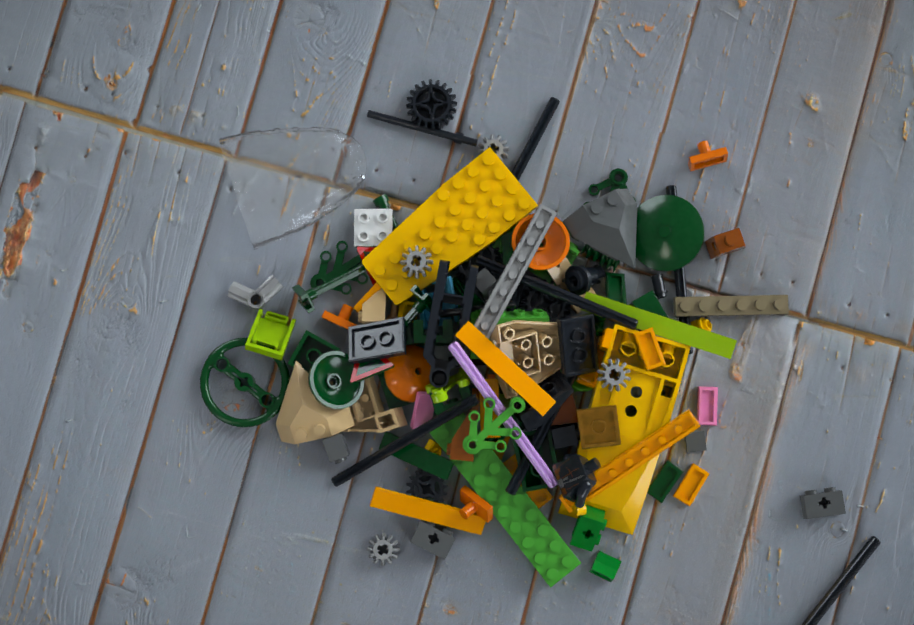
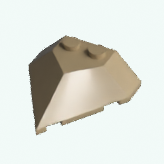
[276,361,355,444]

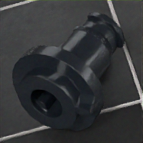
[562,265,605,296]

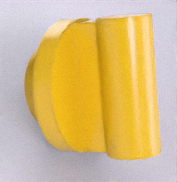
[690,317,712,331]
[424,439,441,455]

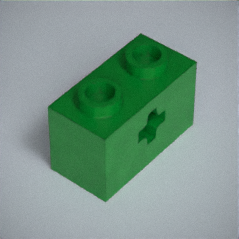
[570,505,607,552]

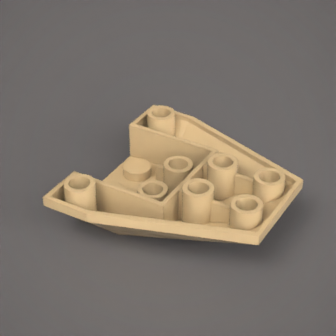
[490,320,561,399]

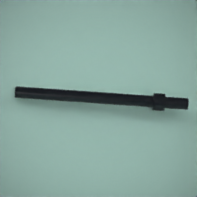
[367,110,478,147]

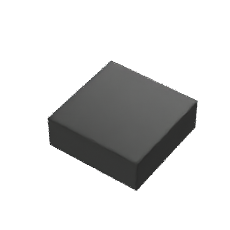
[685,431,707,452]

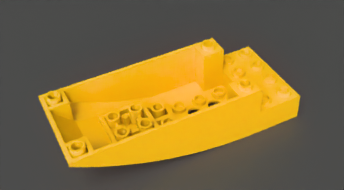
[558,324,691,535]

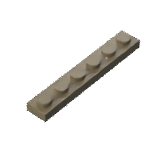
[673,295,789,317]

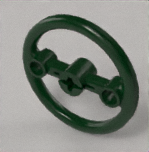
[200,338,290,427]

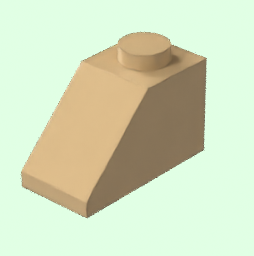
[358,288,386,324]

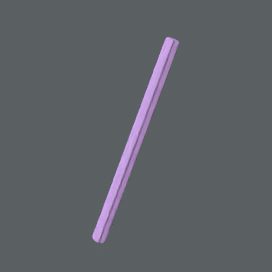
[448,341,558,488]

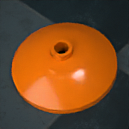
[512,213,570,270]
[384,345,431,403]

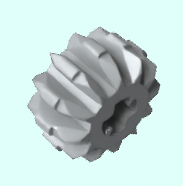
[477,134,509,163]
[400,245,434,279]
[597,359,631,392]
[367,532,400,566]

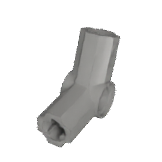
[227,275,283,310]

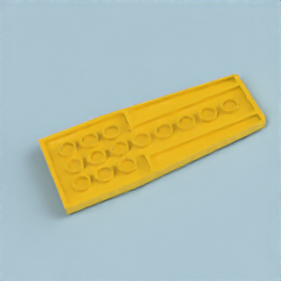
[362,147,538,306]

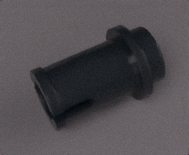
[651,274,668,299]

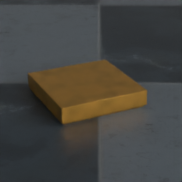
[577,405,621,449]

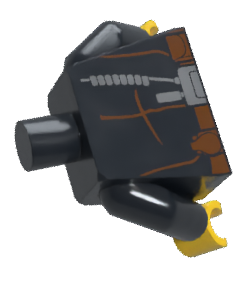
[552,454,601,516]

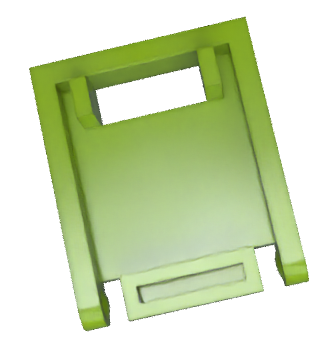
[245,309,296,361]

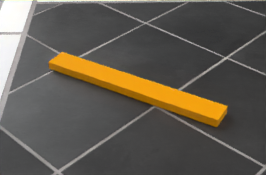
[558,409,701,513]

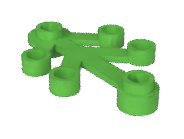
[463,396,525,454]

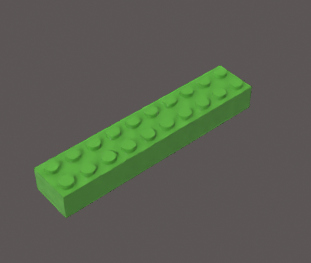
[430,413,581,588]

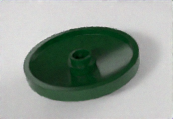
[636,195,705,272]

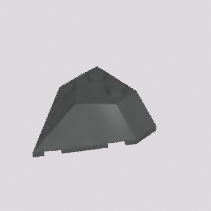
[563,189,637,270]

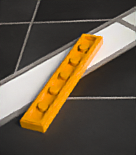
[455,321,556,416]
[370,486,486,535]

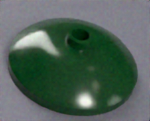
[308,351,364,409]

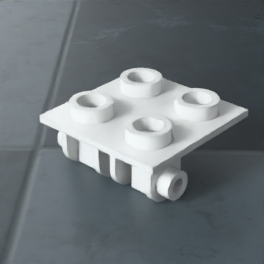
[354,209,393,247]

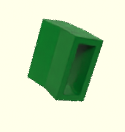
[589,550,622,582]

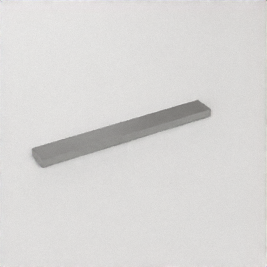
[474,204,557,339]

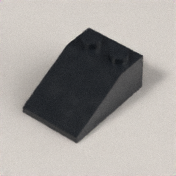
[508,370,574,432]

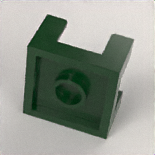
[414,319,453,346]
[430,385,471,416]

